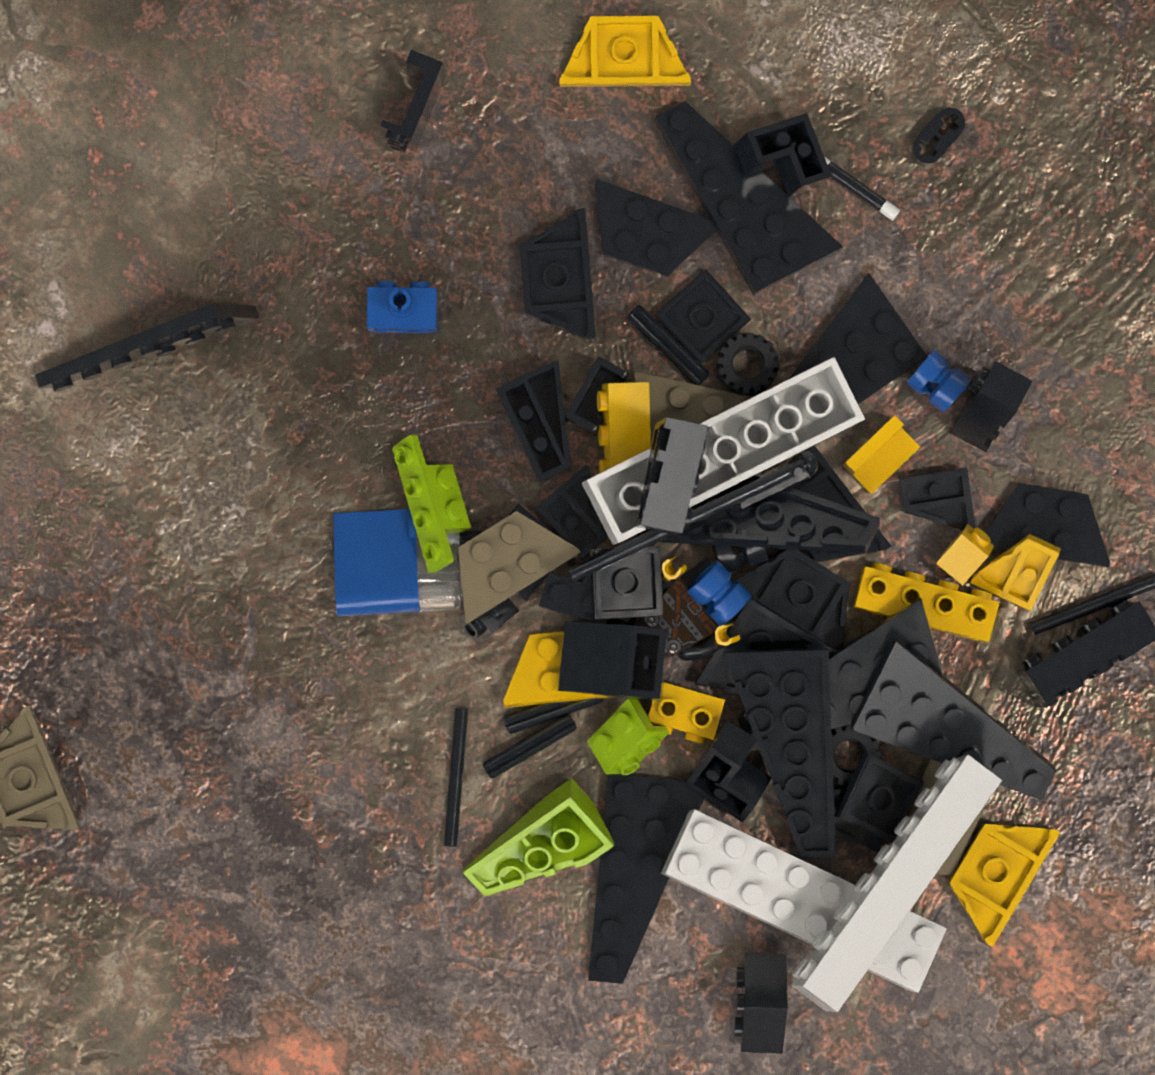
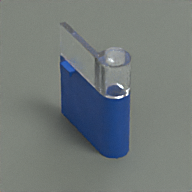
[333,509,463,617]

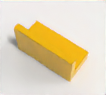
[842,415,920,495]

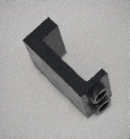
[380,50,446,153]

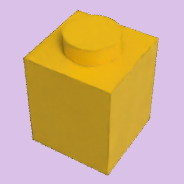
[936,524,994,586]

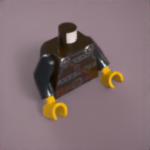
[642,555,740,661]

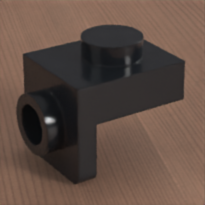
[458,598,519,645]

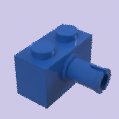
[367,281,438,333]

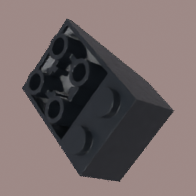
[558,622,669,702]

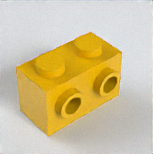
[648,682,725,744]

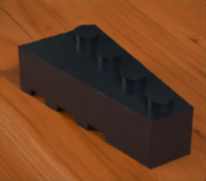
[1016,599,1155,708]

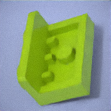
[587,699,669,775]

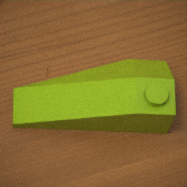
[463,778,614,897]

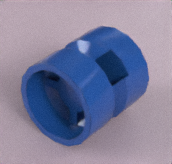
[906,349,972,414]
[686,560,752,626]

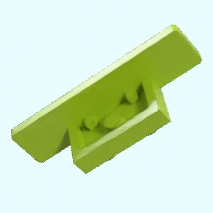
[392,434,471,573]

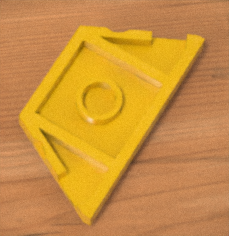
[560,16,691,87]
[503,631,612,708]
[948,823,1061,947]

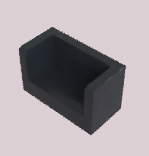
[565,356,628,436]

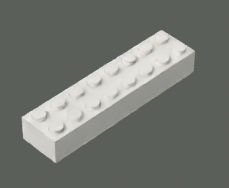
[582,357,865,545]
[791,755,1002,1012]
[661,809,947,993]

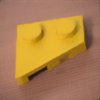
[970,534,1061,611]

